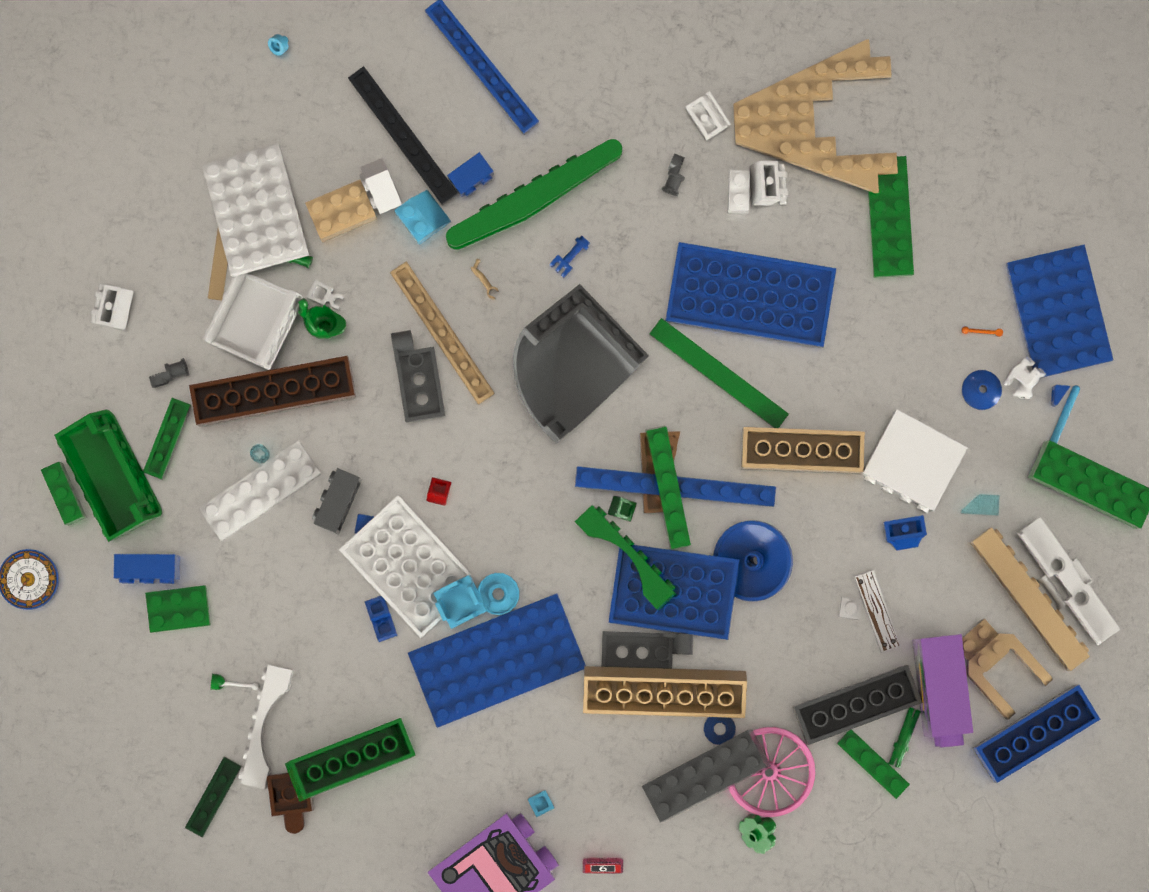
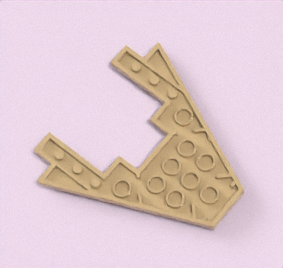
[733,39,898,193]

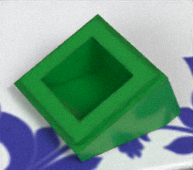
[608,496,637,522]

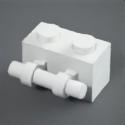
[749,161,789,206]
[91,284,134,330]

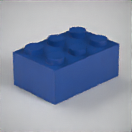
[114,554,180,584]

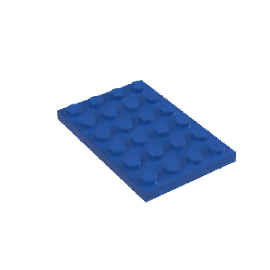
[1006,244,1113,378]
[608,545,740,640]

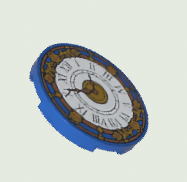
[0,549,59,610]

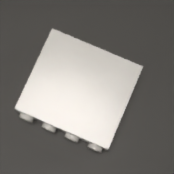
[203,273,304,370]
[861,410,968,513]

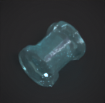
[250,444,270,464]

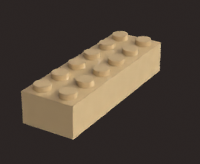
[741,427,865,473]

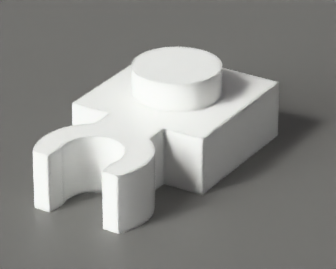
[307,279,345,310]

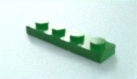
[143,398,191,480]
[837,729,910,799]

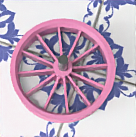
[729,727,815,817]

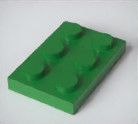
[145,585,211,633]

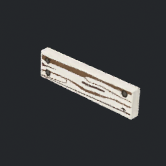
[854,570,900,653]

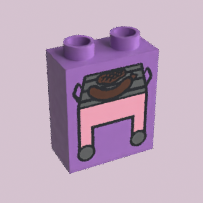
[427,812,559,892]

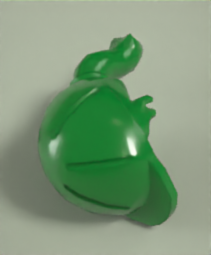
[298,298,346,339]

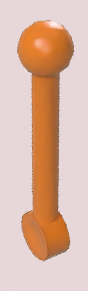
[962,326,1003,337]

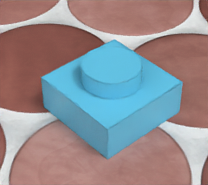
[527,790,554,817]

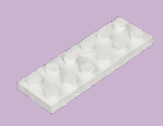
[199,441,321,542]

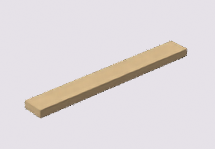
[390,261,495,405]

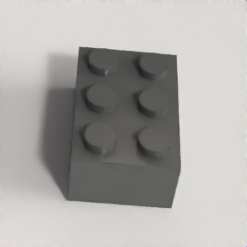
[312,468,362,535]

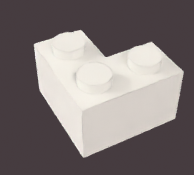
[359,158,402,214]

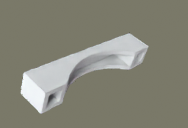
[239,665,294,789]

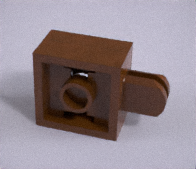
[267,773,314,834]

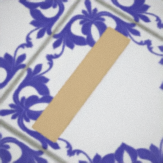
[208,228,228,301]

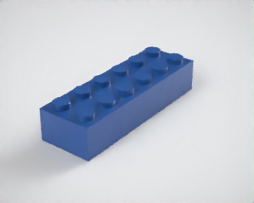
[973,685,1101,783]

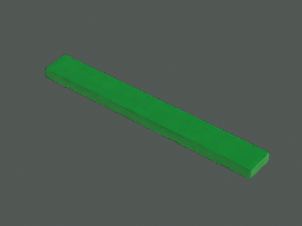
[649,318,789,428]

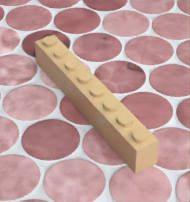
[970,527,1090,671]

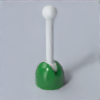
[210,674,260,690]

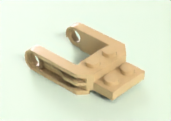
[962,618,1053,720]

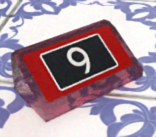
[583,858,623,874]

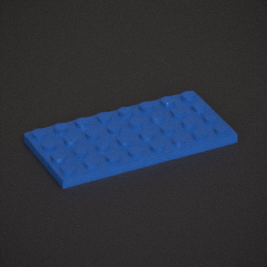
[666,242,836,348]
[408,594,586,728]

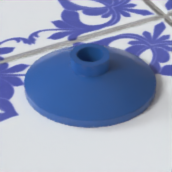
[962,370,1002,410]

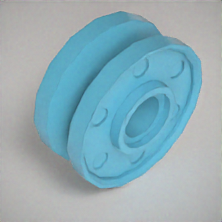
[478,573,520,615]

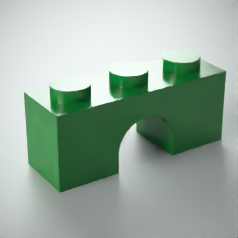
[41,462,87,526]

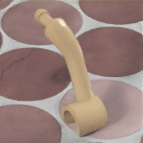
[471,258,499,300]

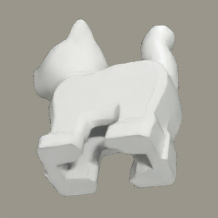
[1003,357,1046,399]

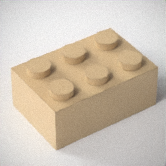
[305,180,377,243]

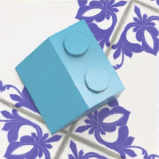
[394,190,451,245]

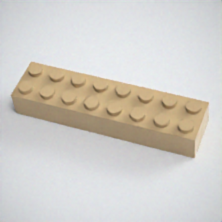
[583,666,747,718]

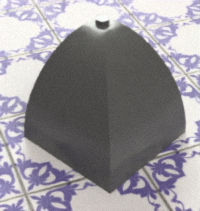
[513,284,649,444]

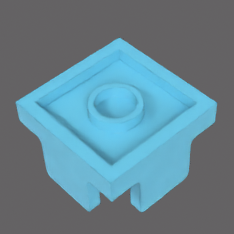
[433,575,488,629]

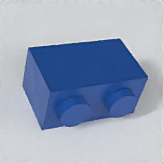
[447,152,494,197]

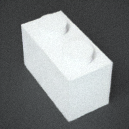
[728,170,750,214]

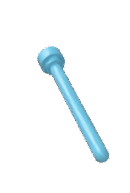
[1050,385,1080,444]

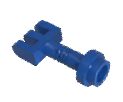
[549,235,590,278]

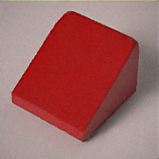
[426,477,451,506]

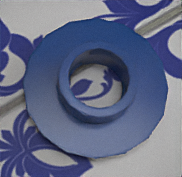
[704,717,736,745]

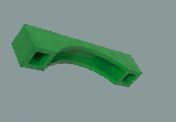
[645,426,691,549]
[574,505,677,610]

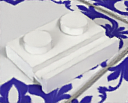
[685,91,731,141]

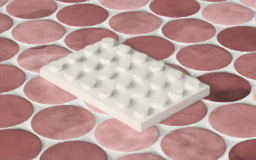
[202,143,309,277]
[339,495,480,638]

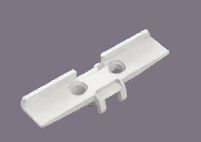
[1017,517,1121,646]

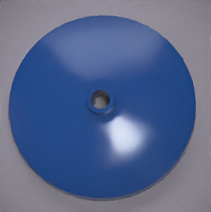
[713,520,793,601]

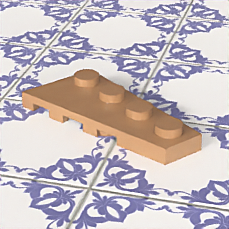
[640,431,680,513]

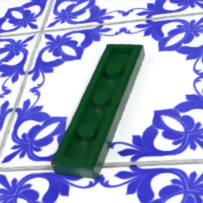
[185,756,242,838]

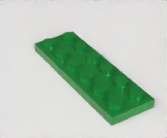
[868,156,914,278]

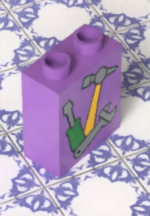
[912,634,973,747]

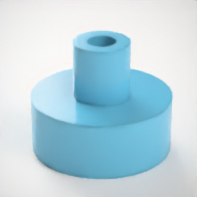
[268,34,289,56]

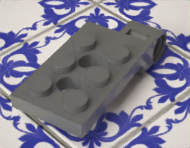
[391,330,445,423]
[601,631,693,669]

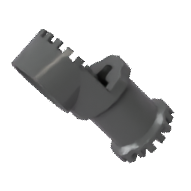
[661,153,685,196]
[149,358,189,388]

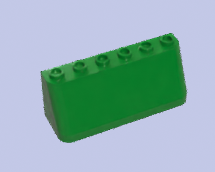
[54,409,162,542]

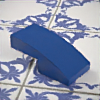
[364,596,398,642]

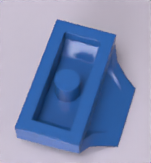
[883,515,927,550]

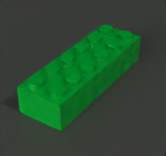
[1028,440,1149,529]
[285,718,416,802]

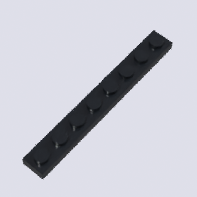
[348,66,458,206]

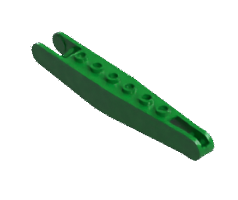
[446,139,622,250]

